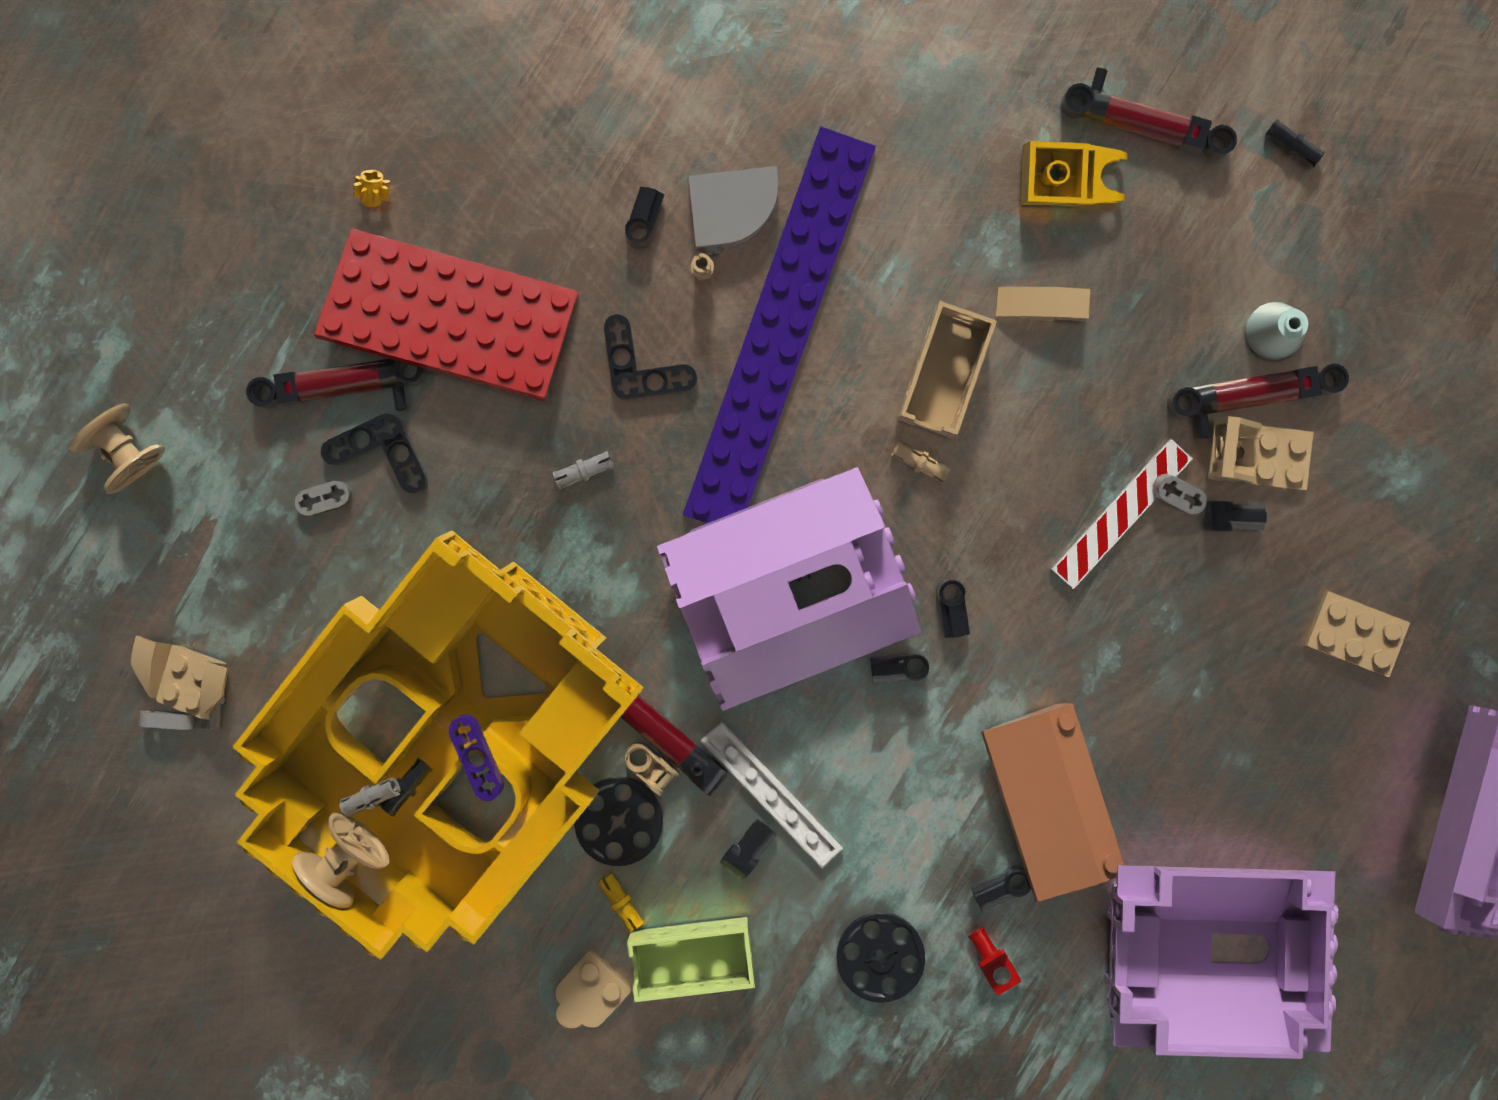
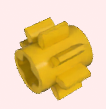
[353,170,390,207]

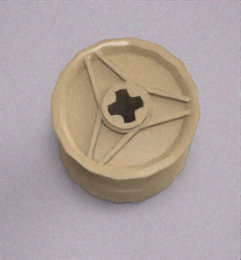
[68,403,165,495]
[292,813,389,908]

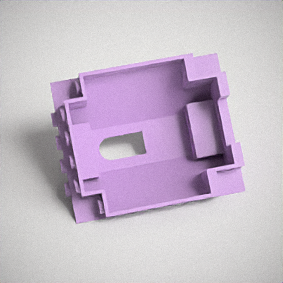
[657,467,922,711]
[1414,705,1498,939]
[1104,865,1338,1059]

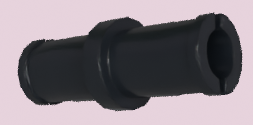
[1265,119,1325,168]
[379,758,433,817]

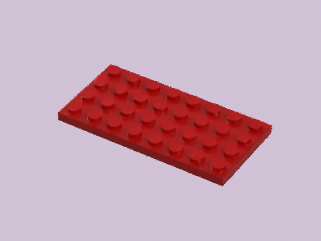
[314,228,578,402]

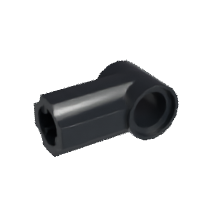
[625,186,665,249]
[1205,501,1267,531]
[936,578,970,638]
[870,652,929,684]
[720,819,777,881]
[971,866,1031,912]

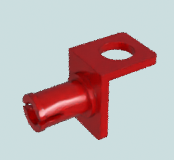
[968,927,1021,995]

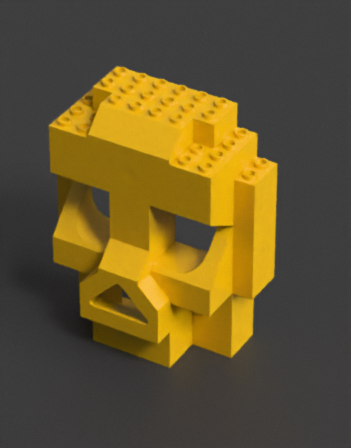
[233,531,644,960]

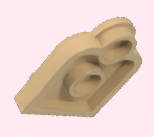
[555,949,633,1029]

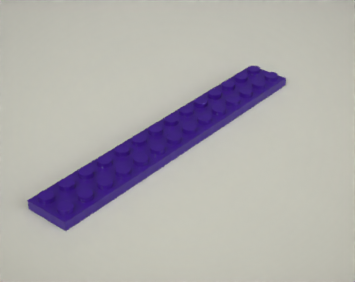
[682,126,876,523]

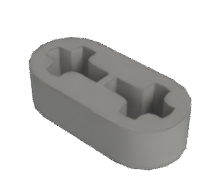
[1153,474,1207,515]
[294,481,352,516]
[138,710,196,730]

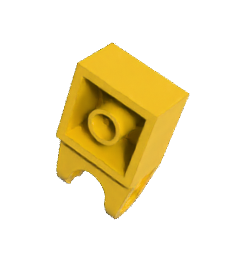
[1020,141,1127,207]

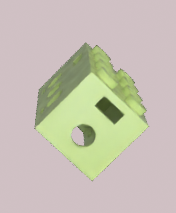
[627,917,755,1002]

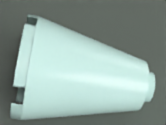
[1245,302,1308,361]

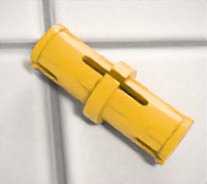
[597,873,644,932]

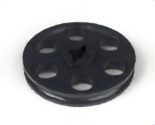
[574,776,663,866]
[836,912,925,1003]

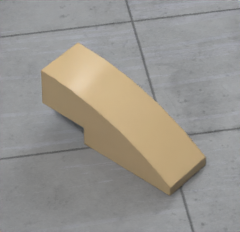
[995,287,1091,321]

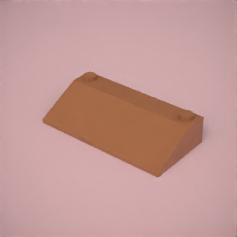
[981,703,1125,902]

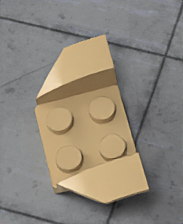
[130,636,229,720]

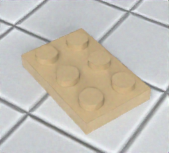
[1304,591,1410,678]

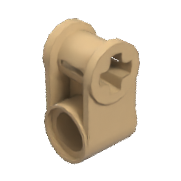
[625,742,680,796]

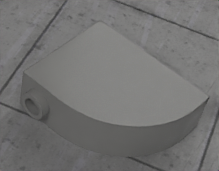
[688,166,778,255]

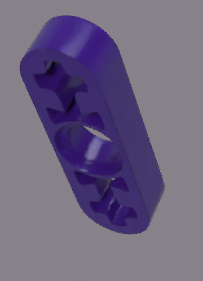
[449,714,504,801]

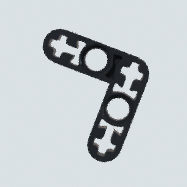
[604,314,697,400]
[320,413,428,494]

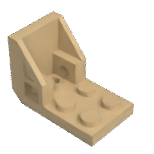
[1208,416,1314,491]

